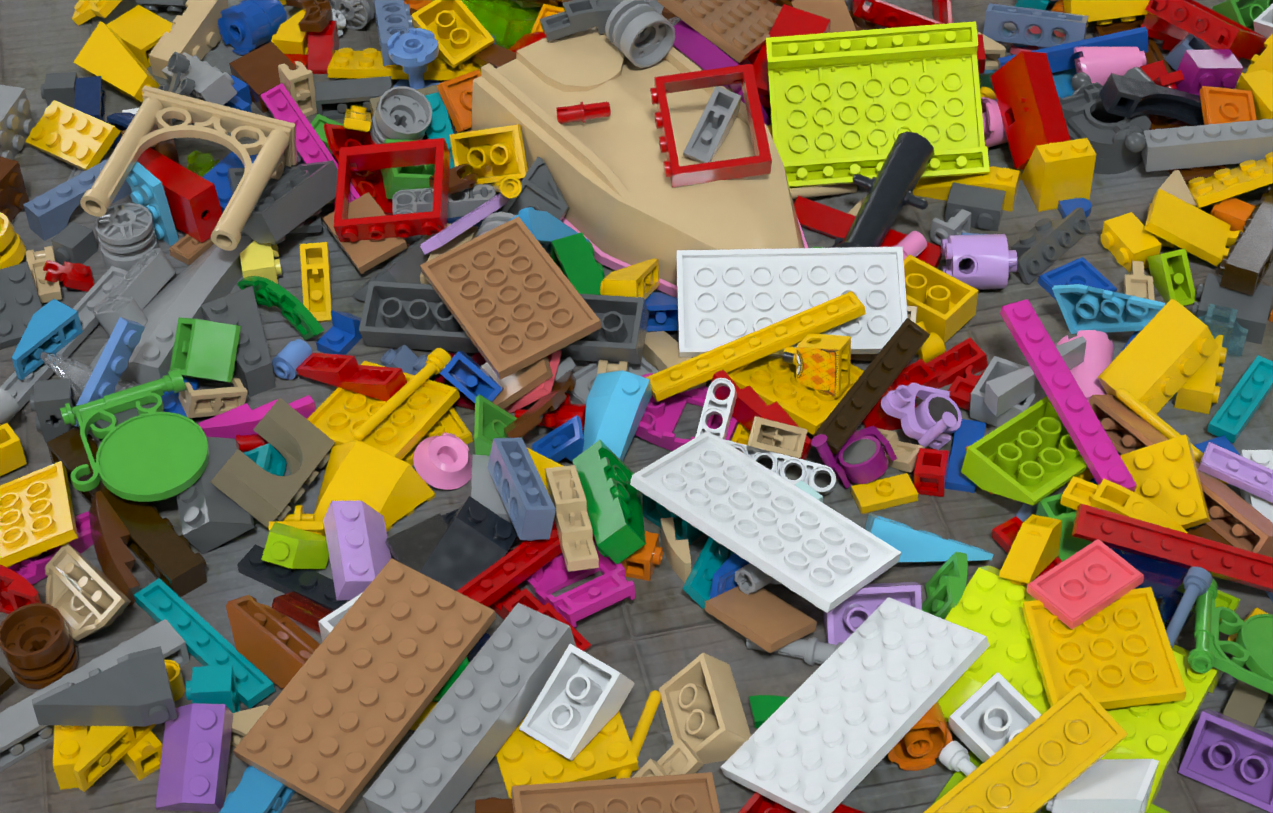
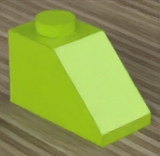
[1147,248,1198,306]
[261,522,329,569]

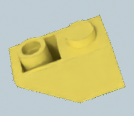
[240,240,282,284]

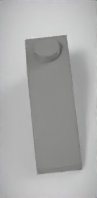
[683,86,741,163]

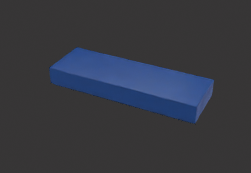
[945,419,986,493]

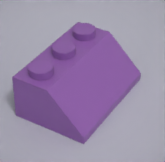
[155,703,233,812]
[1178,709,1273,813]

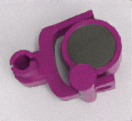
[811,426,897,489]

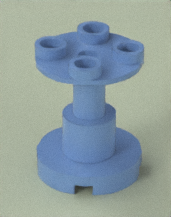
[387,28,440,89]

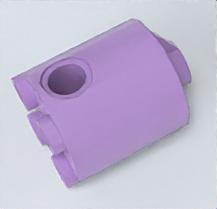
[941,234,1017,289]

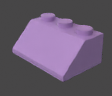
[323,501,391,600]
[823,582,922,645]

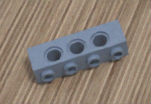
[374,0,414,66]
[983,3,1088,49]
[487,438,556,541]

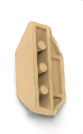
[45,544,131,641]

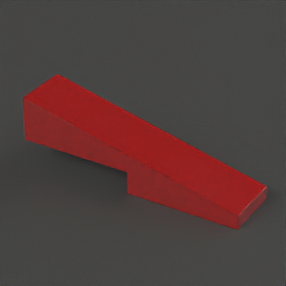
[891,337,988,398]
[296,353,407,402]

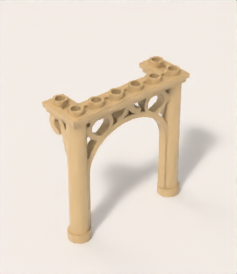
[80,85,297,251]

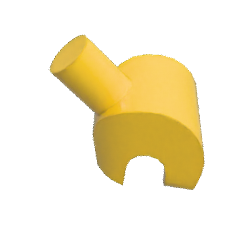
[915,321,945,363]

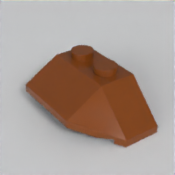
[226,595,320,688]

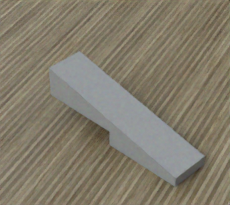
[984,336,1086,417]

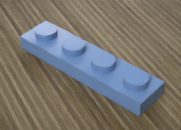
[74,317,145,430]

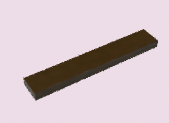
[812,318,930,455]

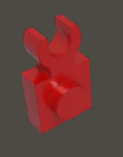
[43,260,94,292]
[948,365,985,411]

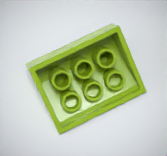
[961,396,1088,506]

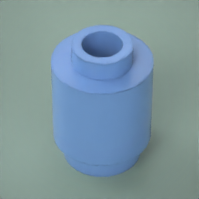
[272,339,313,380]

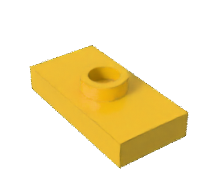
[851,473,918,514]

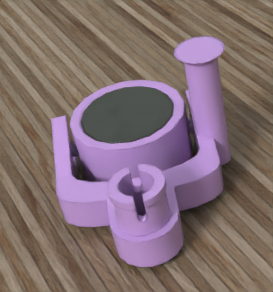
[881,383,962,450]

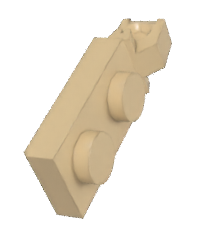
[1123,261,1155,301]

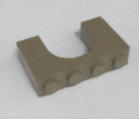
[211,398,335,528]

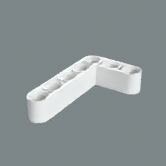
[695,378,837,495]

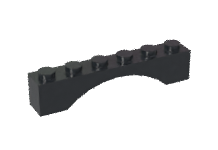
[1099,73,1204,126]

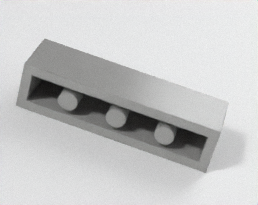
[161,52,237,105]

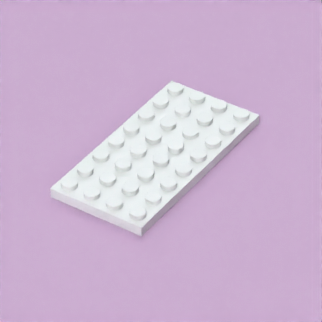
[676,247,908,357]
[630,431,901,613]
[721,597,990,813]

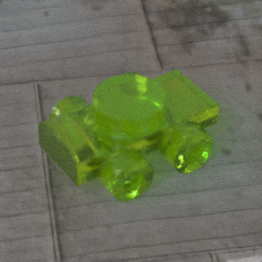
[187,150,221,177]

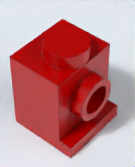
[914,448,949,497]

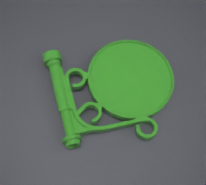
[60,368,210,502]
[1188,579,1273,695]

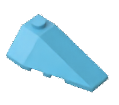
[1052,284,1166,334]
[583,370,652,462]
[865,513,993,562]

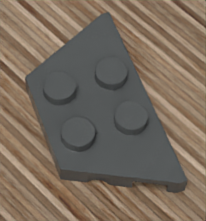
[501,157,570,221]

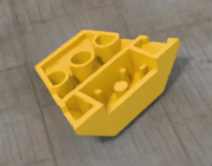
[314,440,435,532]

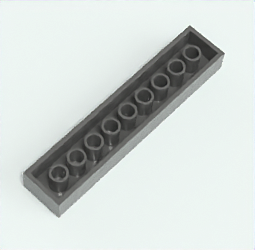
[359,281,649,364]

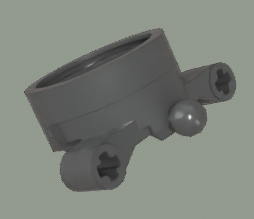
[1059,67,1155,174]

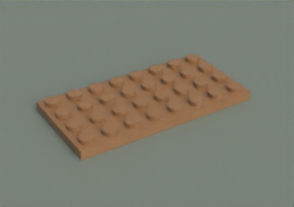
[233,558,496,813]

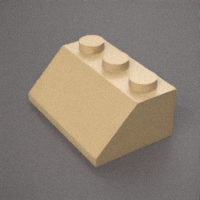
[659,653,751,764]

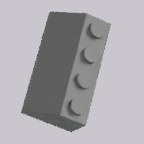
[242,160,338,245]
[176,437,255,554]

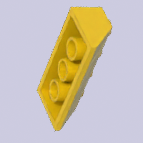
[1097,299,1219,414]

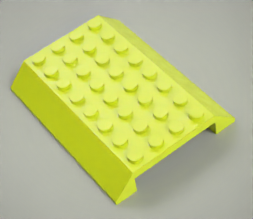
[766,21,990,188]
[937,566,1224,812]

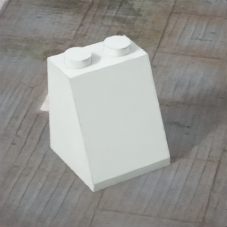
[1046,759,1159,813]

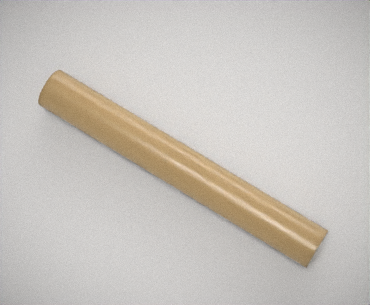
[790,183,857,199]

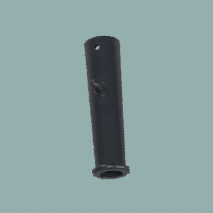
[835,131,934,248]

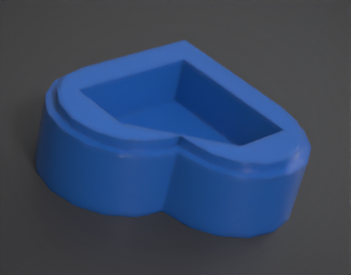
[1058,198,1092,219]

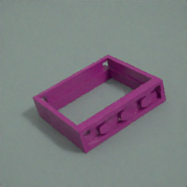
[673,20,772,126]

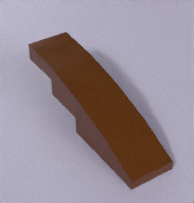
[89,490,140,607]

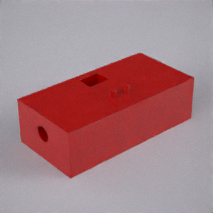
[753,4,831,109]
[990,51,1071,170]
[137,148,223,243]

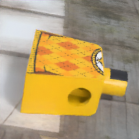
[783,334,851,398]

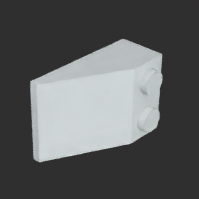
[519,644,635,761]

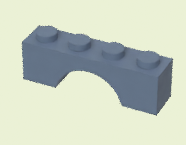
[23,158,132,241]

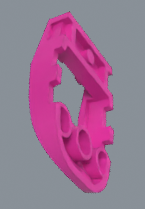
[635,373,739,451]
[525,535,635,628]

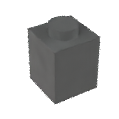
[40,72,78,108]
[51,221,98,264]

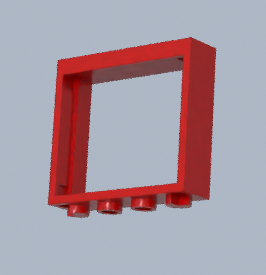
[853,0,953,28]
[1145,0,1268,60]
[650,64,772,188]
[333,138,450,242]

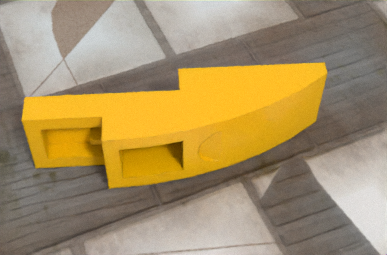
[1060,476,1188,533]

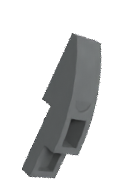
[540,0,624,41]

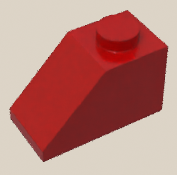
[308,20,339,74]

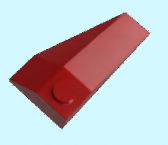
[323,123,393,215]

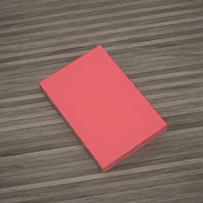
[1027,539,1144,630]

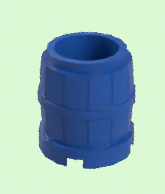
[218,0,287,55]

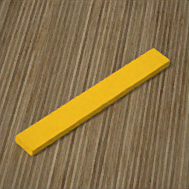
[646,291,866,402]

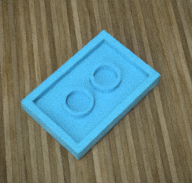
[126,161,179,246]

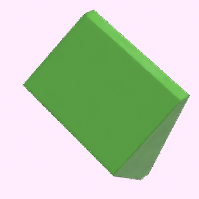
[474,394,523,456]

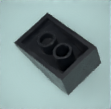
[419,496,517,591]

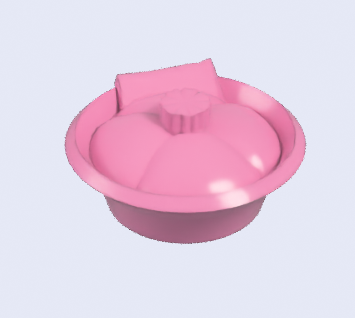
[413,432,472,490]

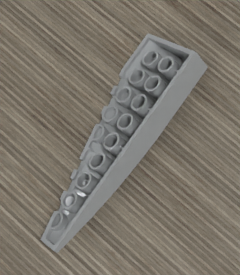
[87,236,254,386]

